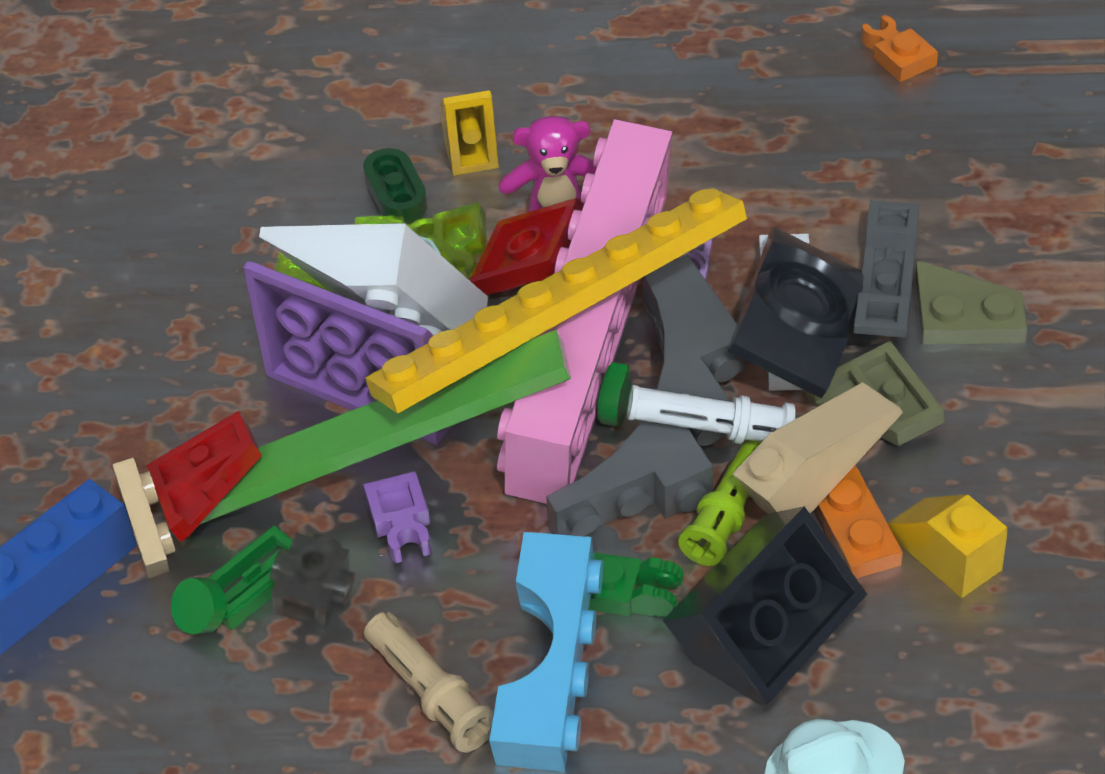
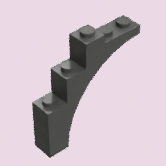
[546,254,746,536]

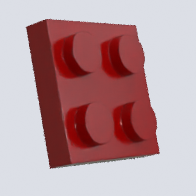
[470,197,583,295]

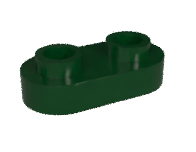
[363,148,427,224]

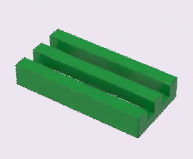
[208,525,313,631]

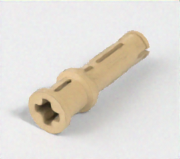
[364,612,494,753]

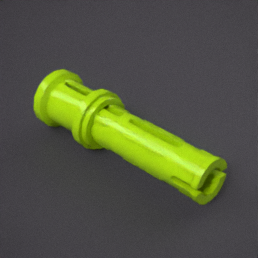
[678,440,761,567]

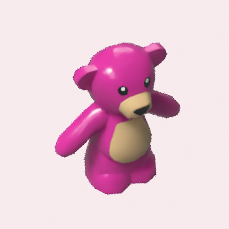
[498,116,597,212]

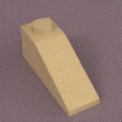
[733,382,903,514]

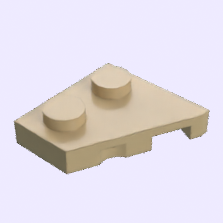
[112,458,175,579]

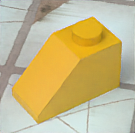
[440,90,499,176]
[887,494,1008,599]

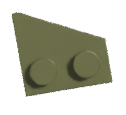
[915,261,1027,345]
[803,341,945,446]

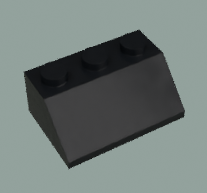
[663,506,867,705]

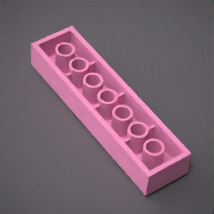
[497,119,672,504]

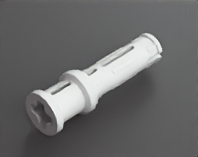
[627,385,795,444]

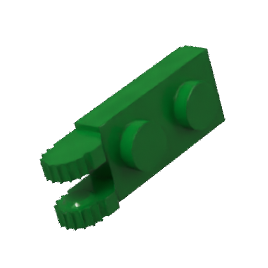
[589,552,685,618]

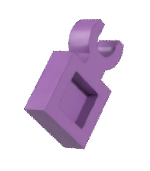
[363,471,431,563]

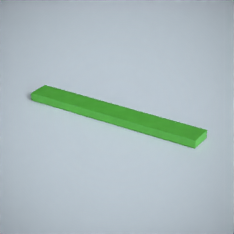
[166,330,571,524]

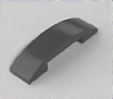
[854,200,919,338]

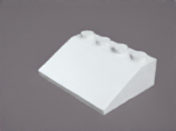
[259,223,488,335]

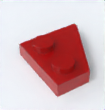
[146,411,262,542]

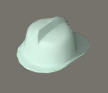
[765,719,905,774]

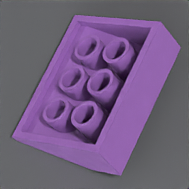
[243,261,453,445]

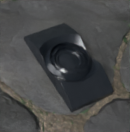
[728,226,864,399]

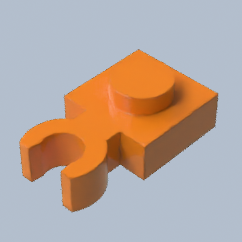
[861,15,938,82]

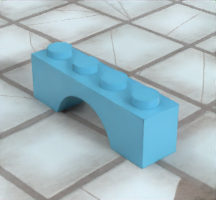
[489,532,603,772]

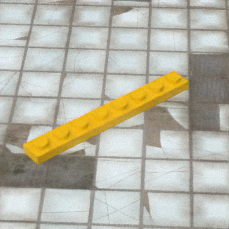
[365,188,747,414]

